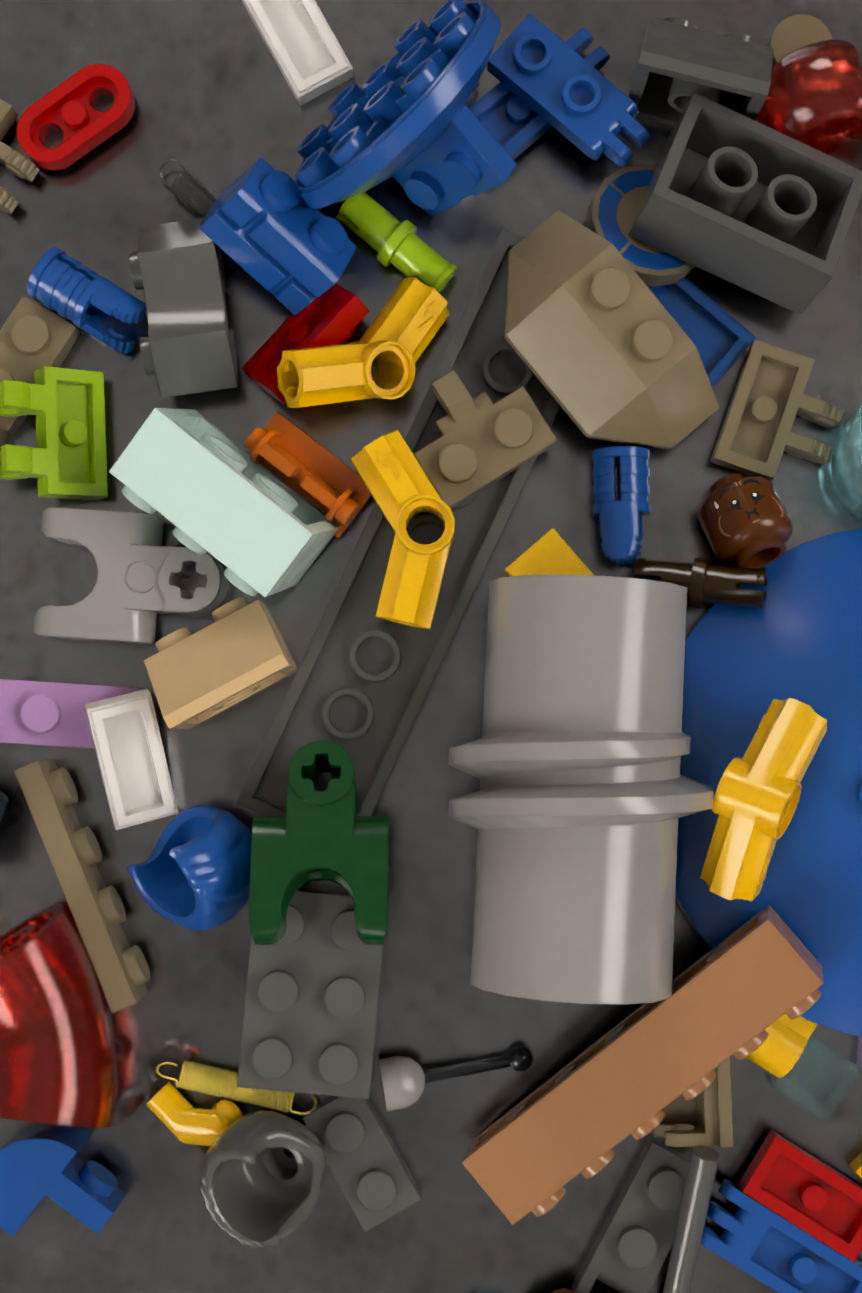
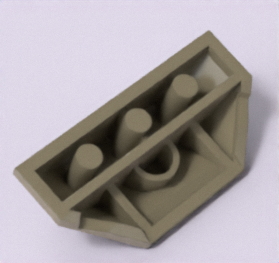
[504,210,720,450]

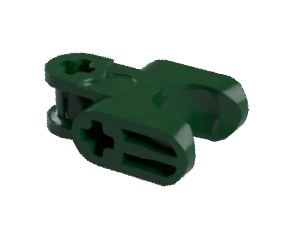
[249,740,389,945]

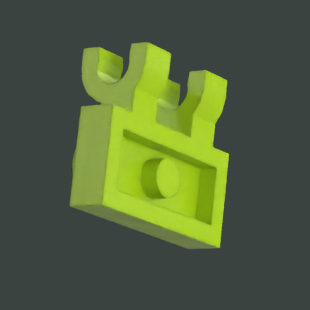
[0,366,108,500]

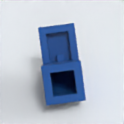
[0,1122,126,1237]

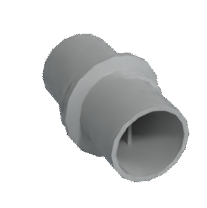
[448,574,713,1004]

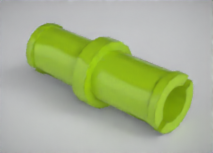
[336,192,458,293]

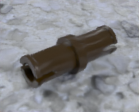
[634,557,769,609]

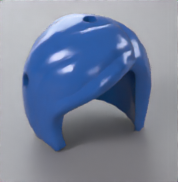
[127,805,252,931]

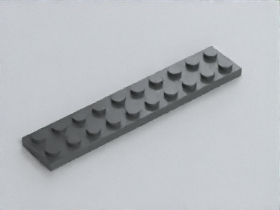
[235,228,560,816]

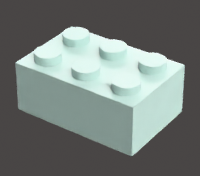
[109,408,341,597]

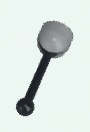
[378,1045,533,1112]

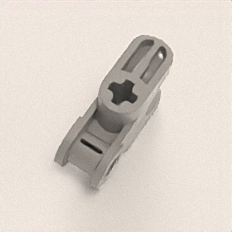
[33,508,230,644]

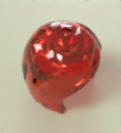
[758,40,862,155]

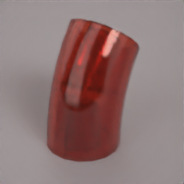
[0,904,117,1127]

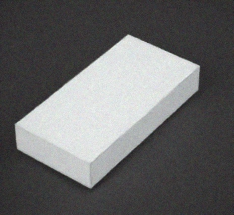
[242,0,354,106]
[84,689,178,830]

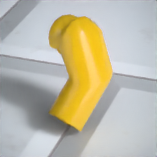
[145,1081,243,1146]

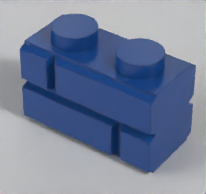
[199,156,357,316]

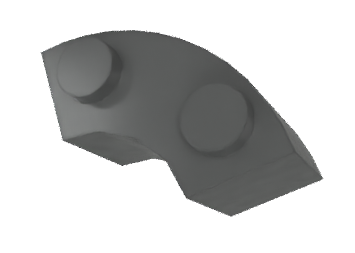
[129,217,238,398]

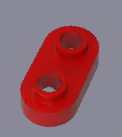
[17,64,135,170]

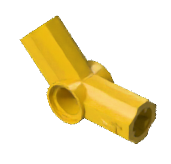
[277,277,450,408]
[350,430,455,630]
[700,698,827,901]

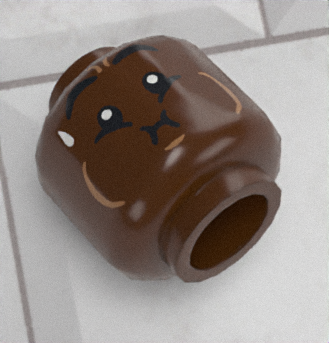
[698,473,793,569]

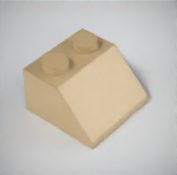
[144,596,299,729]

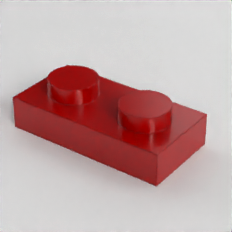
[241,284,370,404]
[738,1130,862,1262]

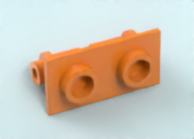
[244,411,372,538]

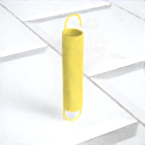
[155,1060,317,1115]

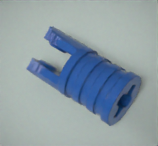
[27,247,147,354]
[592,446,650,567]

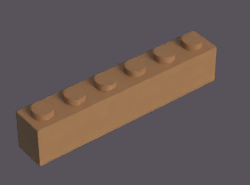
[461,904,824,1225]

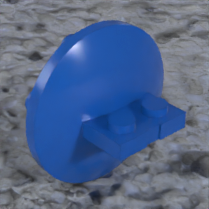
[294,0,517,217]

